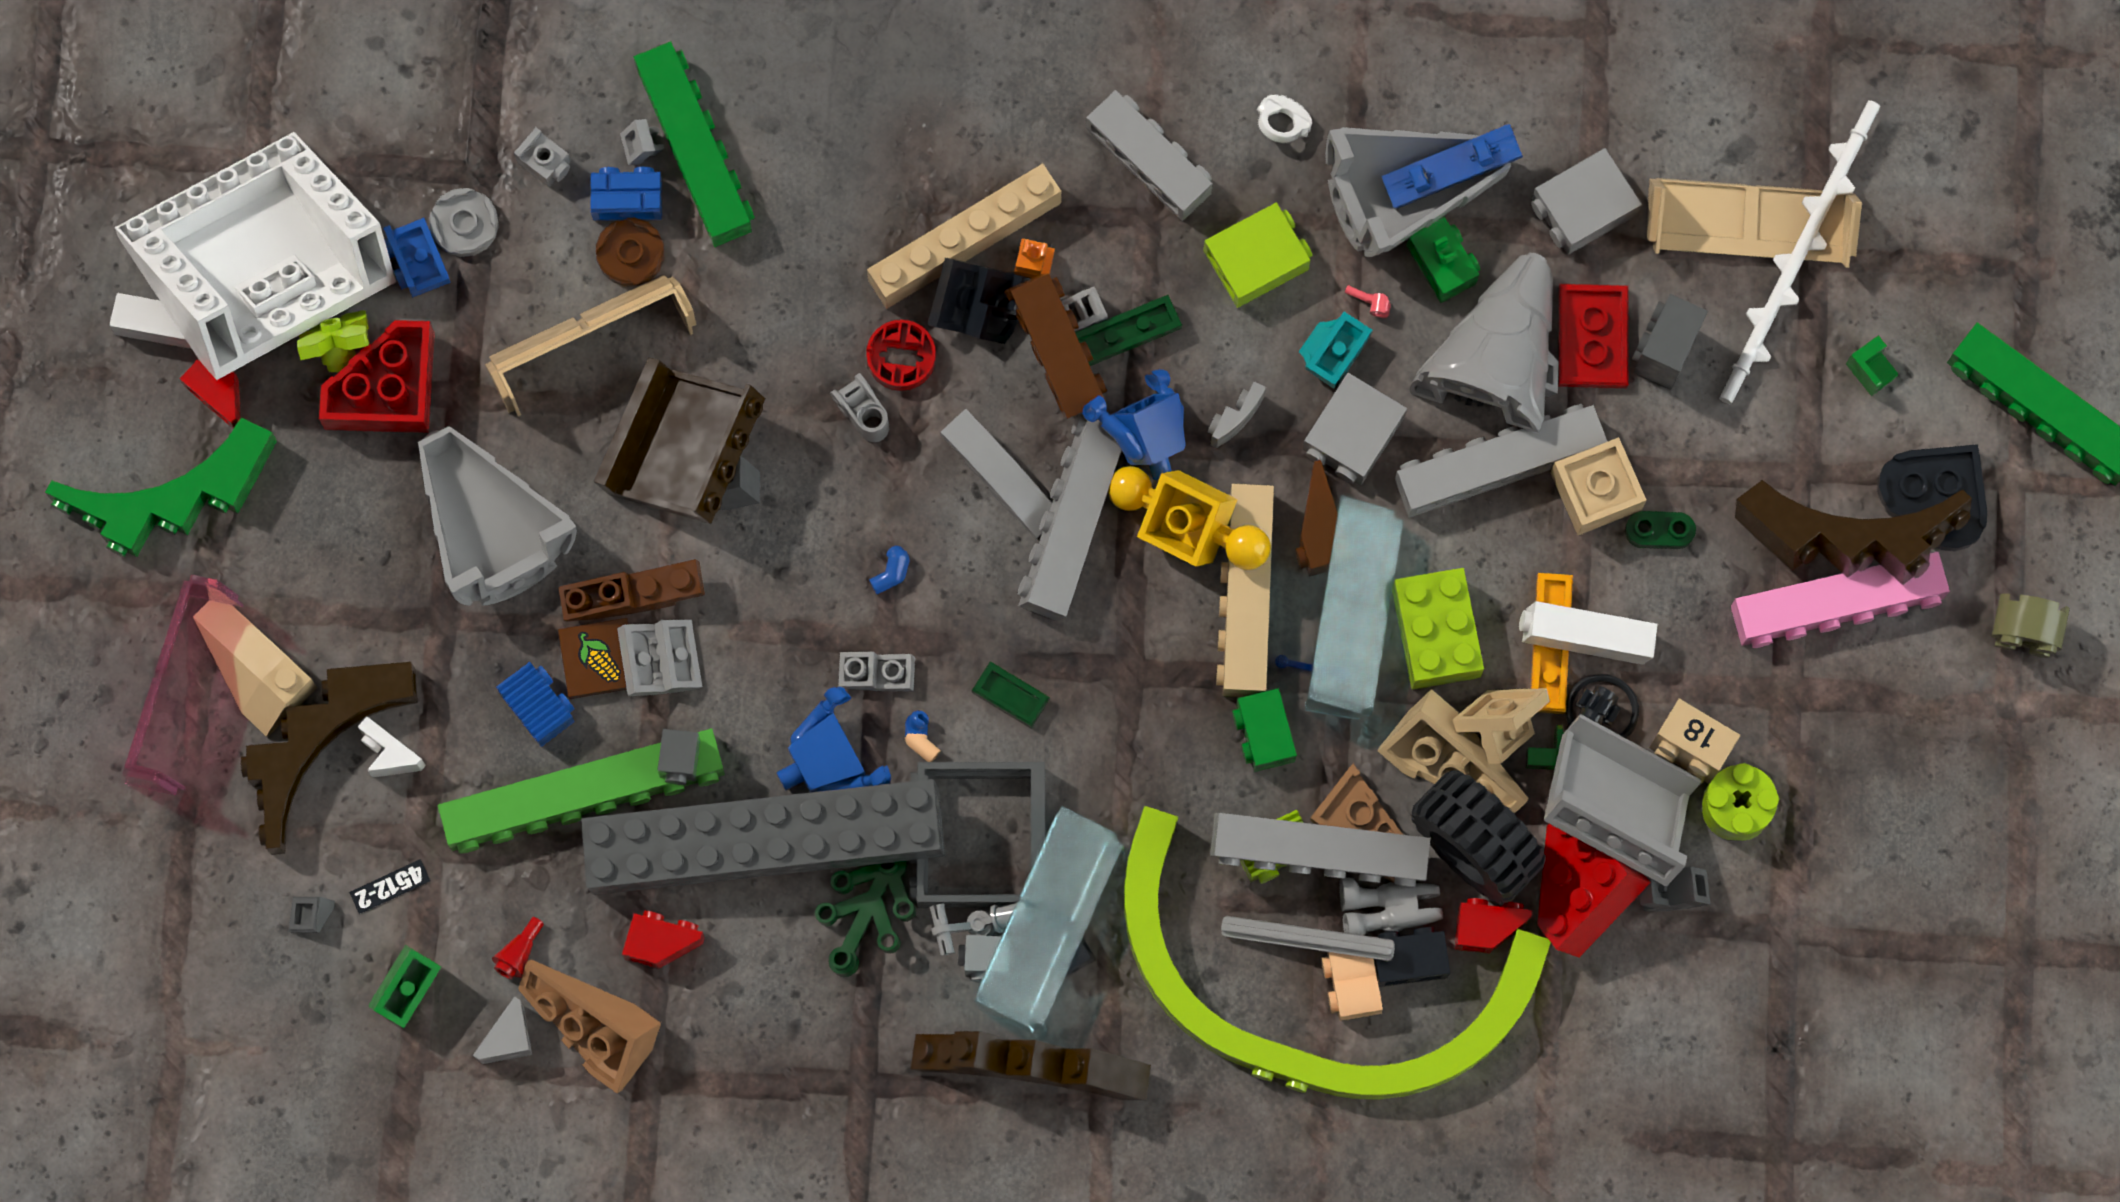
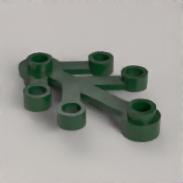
[815,861,916,977]

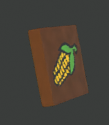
[558,618,629,699]

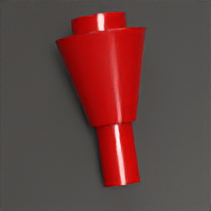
[492,917,544,980]

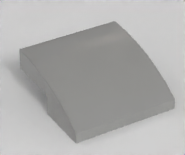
[617,620,702,696]

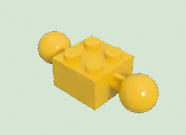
[1108,466,1271,570]

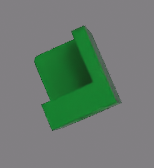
[1846,335,1898,396]

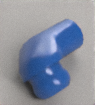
[869,546,910,595]

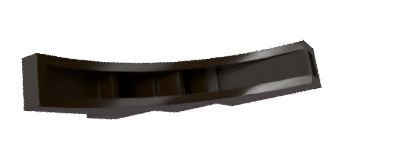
[1735,480,1972,585]
[241,662,418,855]
[910,1031,1151,1100]

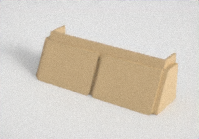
[1647,178,1862,268]
[485,275,697,416]

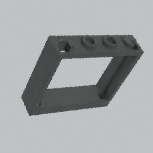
[910,762,1045,908]

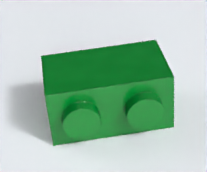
[1232,688,1297,772]
[368,944,442,1028]

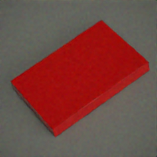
[1558,284,1629,389]

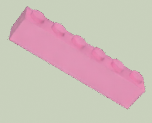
[1731,551,1950,648]

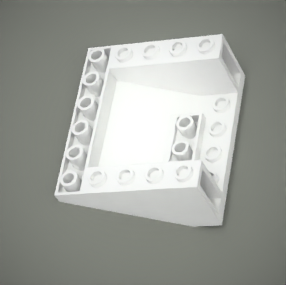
[115,132,396,380]

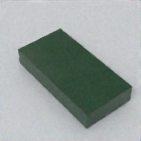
[972,661,1050,729]

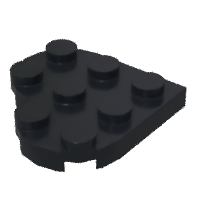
[1877,444,1988,552]

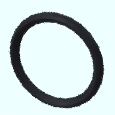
[1565,674,1639,738]

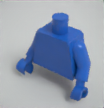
[1082,369,1186,480]
[776,687,891,793]

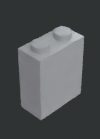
[1531,148,1642,255]
[1302,373,1407,485]

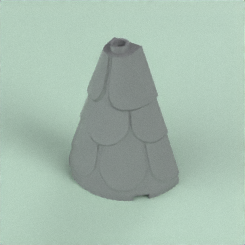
[1325,127,1511,257]
[1410,253,1553,433]
[418,426,577,606]

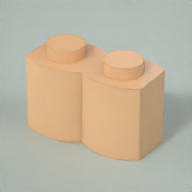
[1321,952,1383,1021]

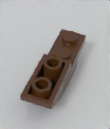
[559,559,705,622]

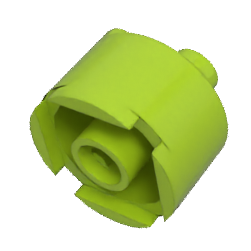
[1702,763,1779,841]

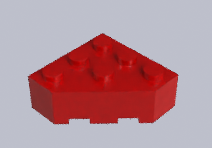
[319,320,435,433]
[1537,823,1650,958]

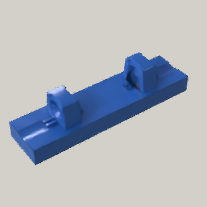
[1381,124,1523,210]

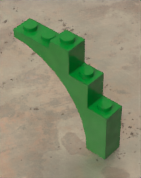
[45,418,277,557]

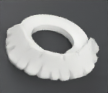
[1257,94,1312,143]

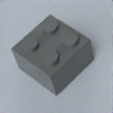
[1632,294,1708,390]

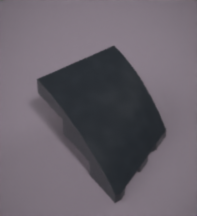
[928,257,1032,344]

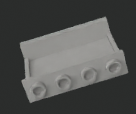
[1544,714,1701,887]

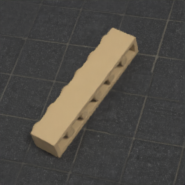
[867,163,1061,309]
[1216,484,1274,697]

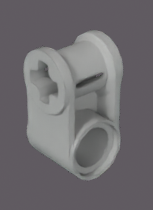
[830,373,889,442]

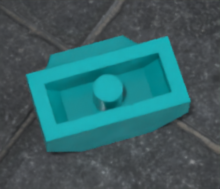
[1299,312,1373,389]

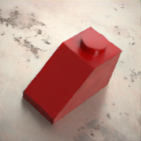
[180,359,240,429]

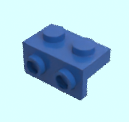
[384,218,451,298]

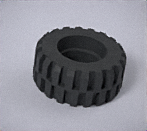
[1411,770,1545,904]

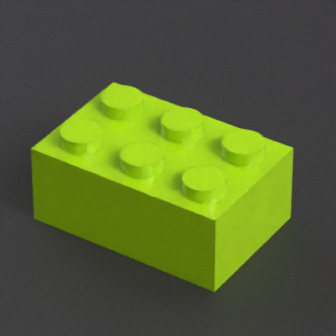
[1392,568,1484,690]

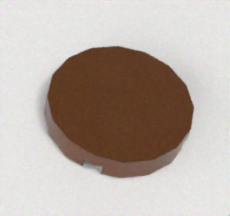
[596,218,665,286]

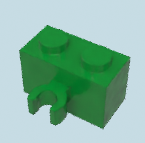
[1406,217,1480,303]

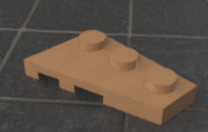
[1310,763,1403,883]

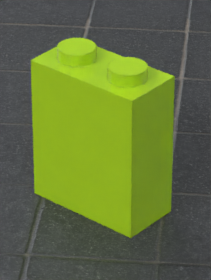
[1203,202,1312,308]

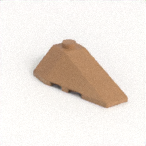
[518,960,661,1093]

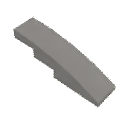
[940,409,1052,540]

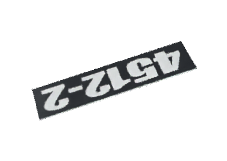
[349,859,430,914]

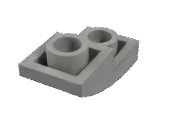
[1208,382,1266,448]
[839,652,915,691]

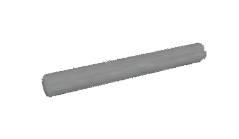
[1221,916,1395,961]

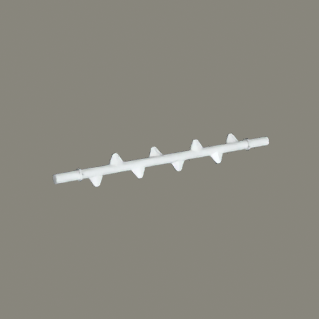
[1719,100,1880,404]

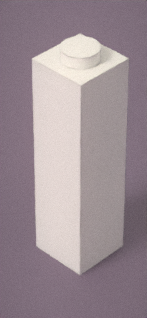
[109,293,192,349]
[1519,601,1657,665]

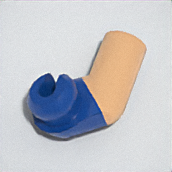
[905,710,941,762]

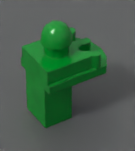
[1526,725,1564,770]

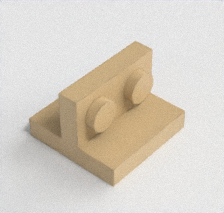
[1453,688,1550,764]

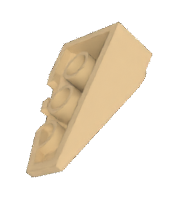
[193,592,317,737]
[1378,689,1529,813]

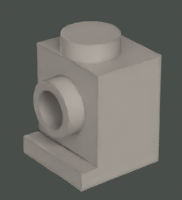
[514,127,571,187]

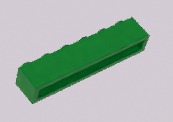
[633,41,755,247]
[1947,322,2120,487]

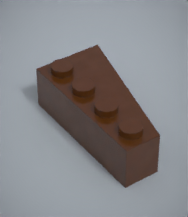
[1005,273,1107,419]

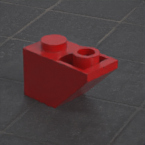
[1454,898,1532,954]
[622,911,705,969]

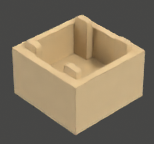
[1551,437,1647,535]

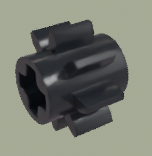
[1576,685,1621,726]

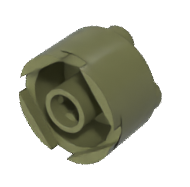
[1992,594,2070,658]

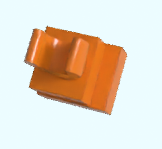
[1015,239,1055,278]

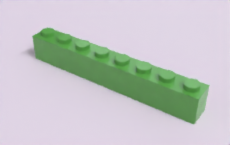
[438,728,725,854]

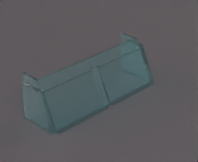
[1305,495,1403,720]
[975,806,1126,1033]

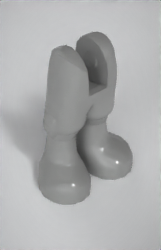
[1339,877,1443,936]

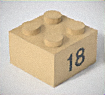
[1649,699,1740,784]

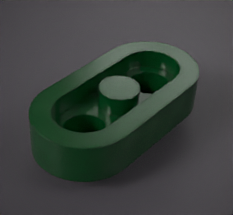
[1625,511,1696,549]

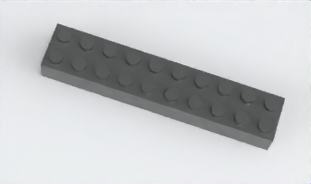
[581,779,945,895]

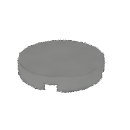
[429,188,499,257]

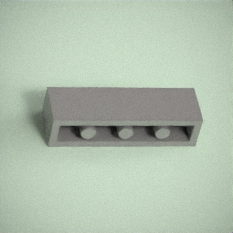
[1086,90,1213,221]

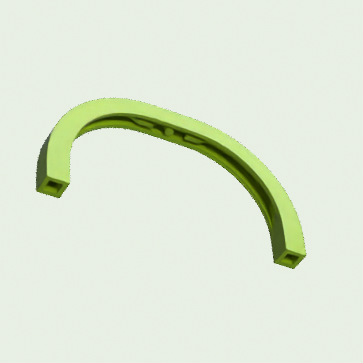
[1124,806,1551,1099]

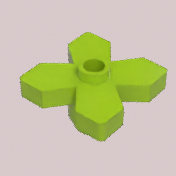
[297,310,369,372]

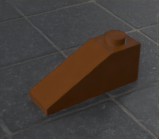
[1295,460,1351,577]

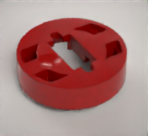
[866,320,936,391]

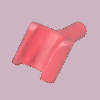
[1345,285,1391,318]

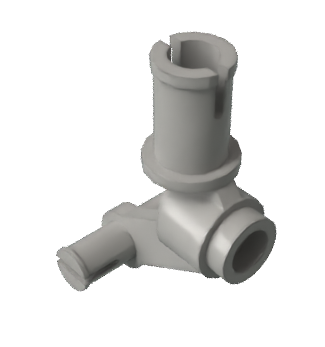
[929,900,1033,956]

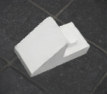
[358,716,426,777]

